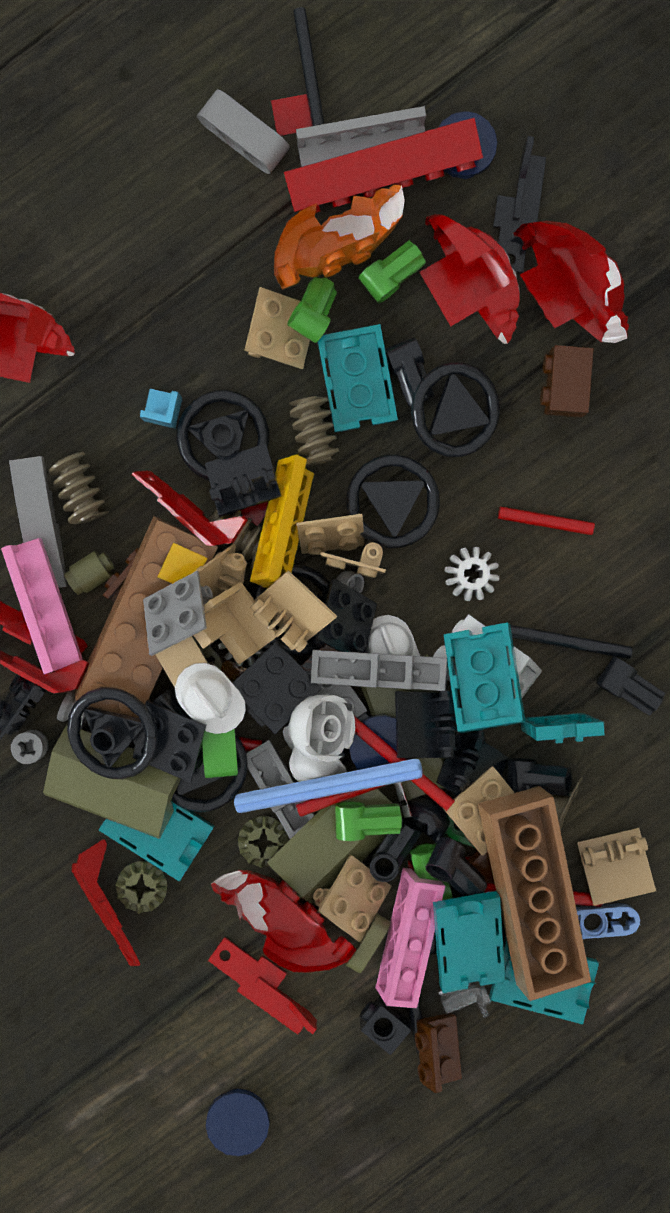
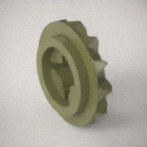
[238,816,289,868]
[115,861,167,914]

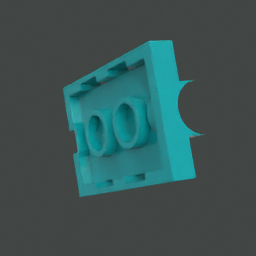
[318,324,398,433]
[444,622,525,733]
[521,713,605,743]
[99,802,215,881]
[433,891,505,993]
[489,936,599,1024]

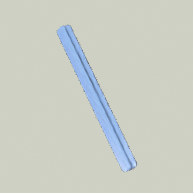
[234,759,423,813]

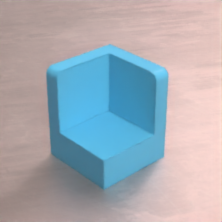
[139,389,182,429]

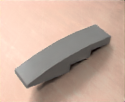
[9,456,68,588]
[311,650,448,691]
[246,740,315,839]

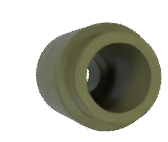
[64,550,115,595]

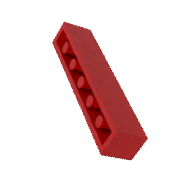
[284,118,483,213]

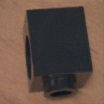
[360,996,411,1055]

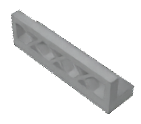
[296,106,426,167]

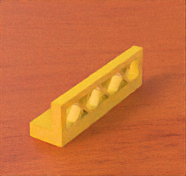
[250,454,314,588]

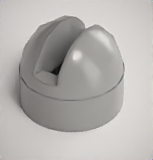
[337,571,364,593]

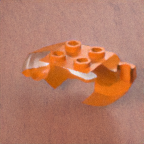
[274,185,405,290]

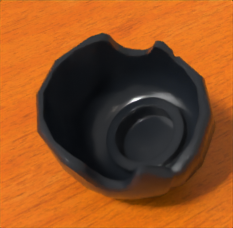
[402,796,450,844]

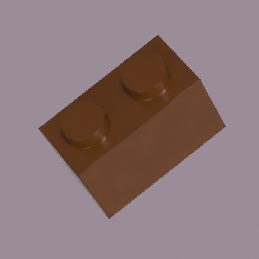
[540,345,594,417]

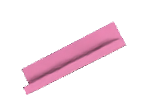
[1,538,83,674]
[375,868,445,1008]

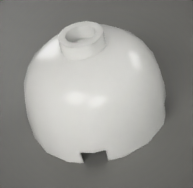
[289,694,355,762]

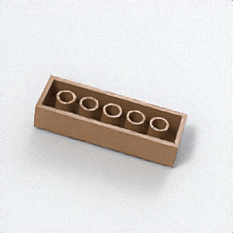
[74,516,218,718]
[478,786,591,1001]

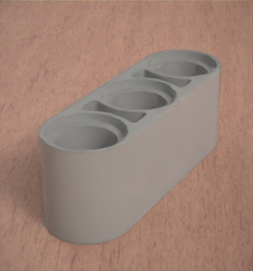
[197,89,290,174]

